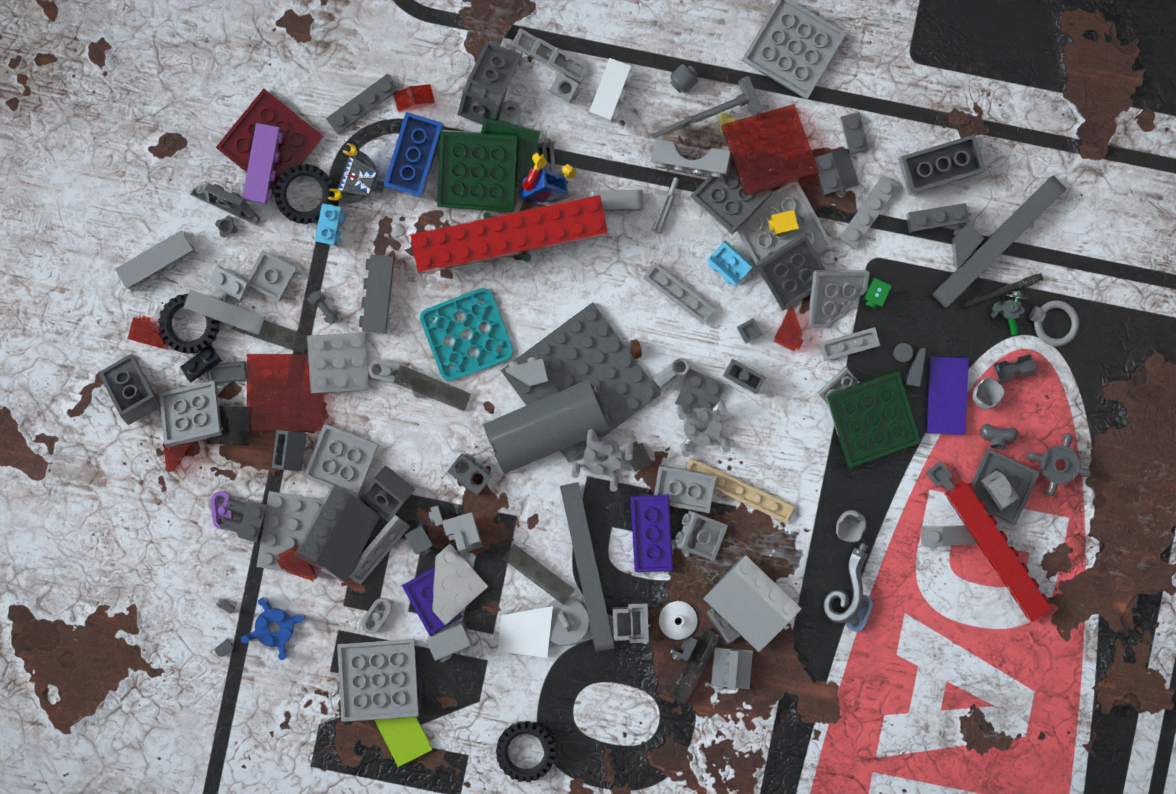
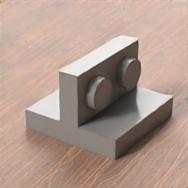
[711,647,753,690]

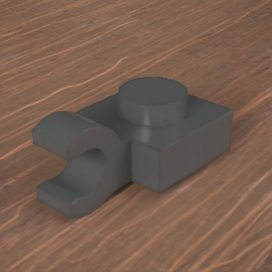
[925,461,955,491]

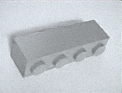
[115,230,196,291]

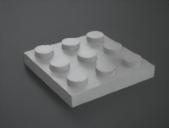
[307,332,369,393]
[159,380,222,448]
[304,423,378,498]

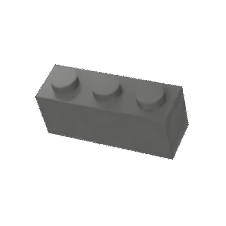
[906,203,969,233]

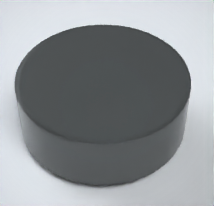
[893,343,913,362]

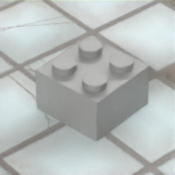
[426,621,472,662]

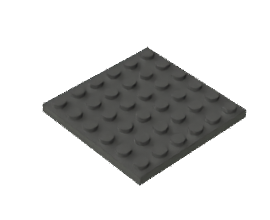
[500,302,661,462]

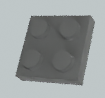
[675,369,725,411]

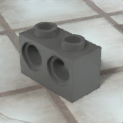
[447,453,492,495]

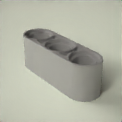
[588,190,644,211]

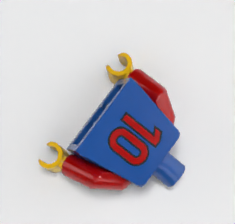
[519,153,576,203]

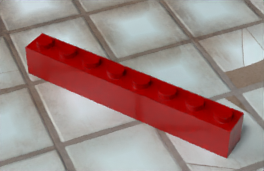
[944,481,1051,622]

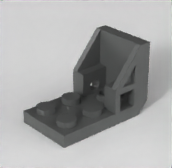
[457,41,522,125]

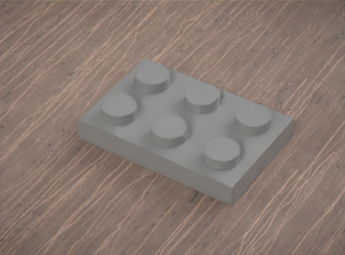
[654,464,716,513]

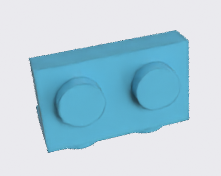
[315,204,346,247]
[707,240,754,286]

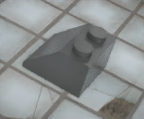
[811,149,859,197]
[359,465,415,522]

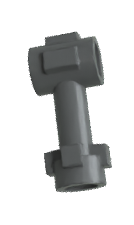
[307,290,339,325]

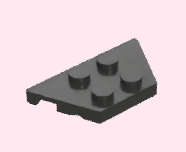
[190,183,260,225]

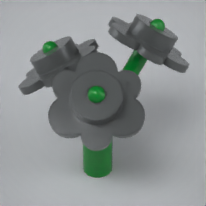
[991,290,1029,335]

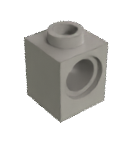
[550,73,581,103]

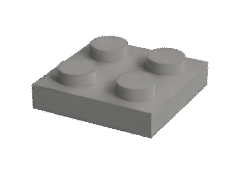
[247,250,297,302]

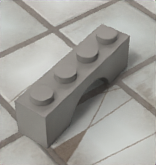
[651,139,733,179]

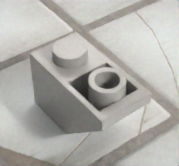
[505,356,549,386]

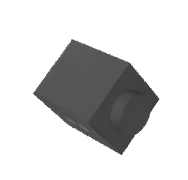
[405,525,434,556]

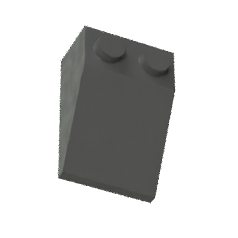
[98,353,160,425]

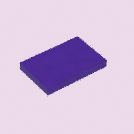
[401,567,463,636]

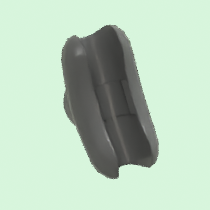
[980,424,1018,449]

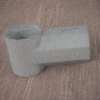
[653,358,689,391]

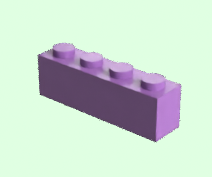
[242,123,284,205]

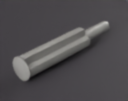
[651,177,679,234]

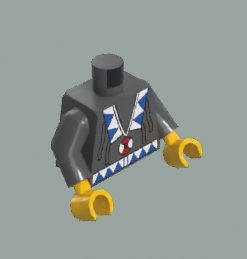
[328,143,385,204]

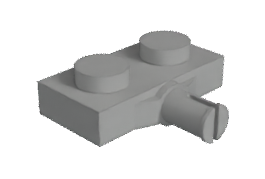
[209,265,251,302]

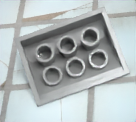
[703,555,801,652]

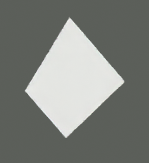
[497,606,553,658]

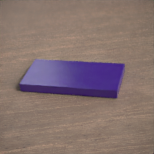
[926,357,969,435]
[630,494,673,572]

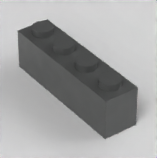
[359,254,395,334]

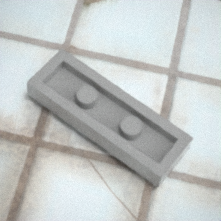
[819,327,880,361]

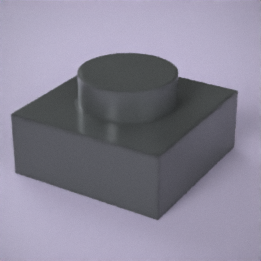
[736,318,763,344]

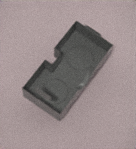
[994,354,1037,384]

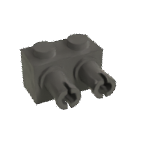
[220,498,267,542]

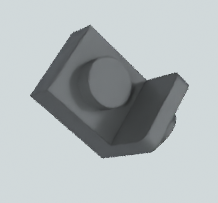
[670,636,698,662]

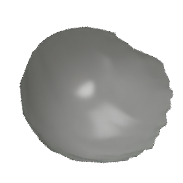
[972,377,1005,410]
[836,510,866,542]

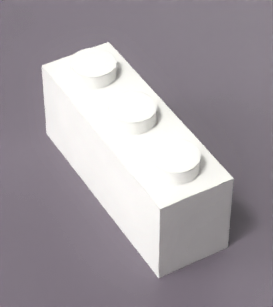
[589,58,633,122]

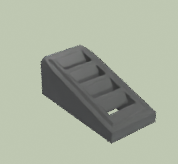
[903,348,926,387]

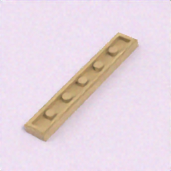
[686,458,795,523]

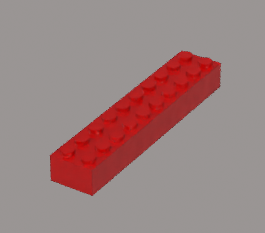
[410,195,609,275]

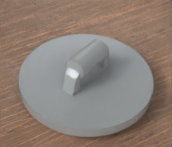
[546,598,589,646]

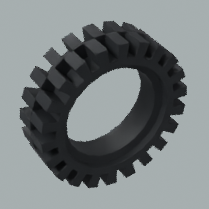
[274,164,335,224]
[158,294,220,354]
[496,721,556,783]

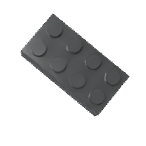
[898,134,986,196]

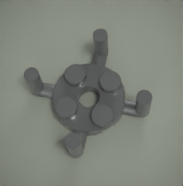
[1025,433,1092,496]

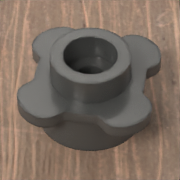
[215,215,238,238]

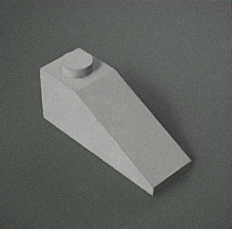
[920,525,977,547]

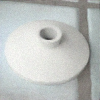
[659,601,697,640]

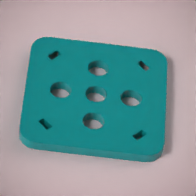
[420,288,513,381]

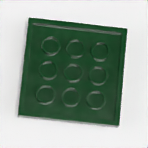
[437,130,518,212]
[825,370,921,468]

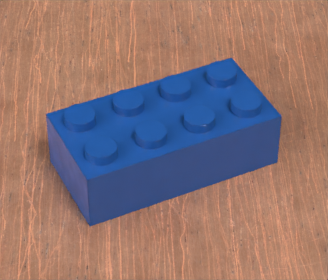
[383,112,444,199]

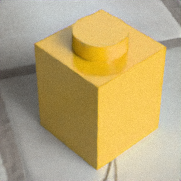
[768,210,799,235]

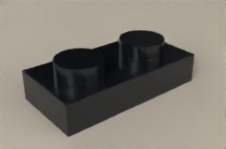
[180,345,222,383]

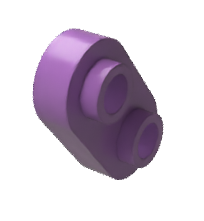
[211,491,233,530]

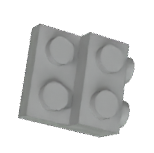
[675,511,728,561]

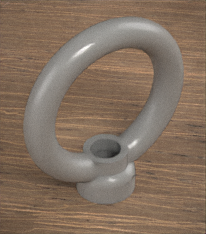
[1029,301,1079,346]

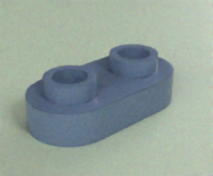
[846,594,873,632]

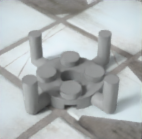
[677,401,730,457]
[572,429,633,492]

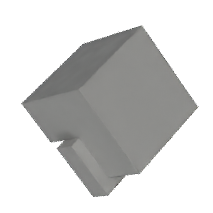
[442,512,483,558]
[613,603,649,643]

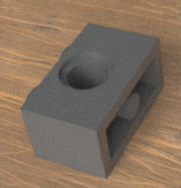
[722,359,766,395]

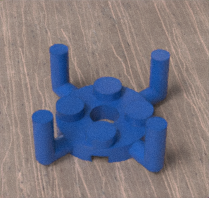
[241,597,305,660]

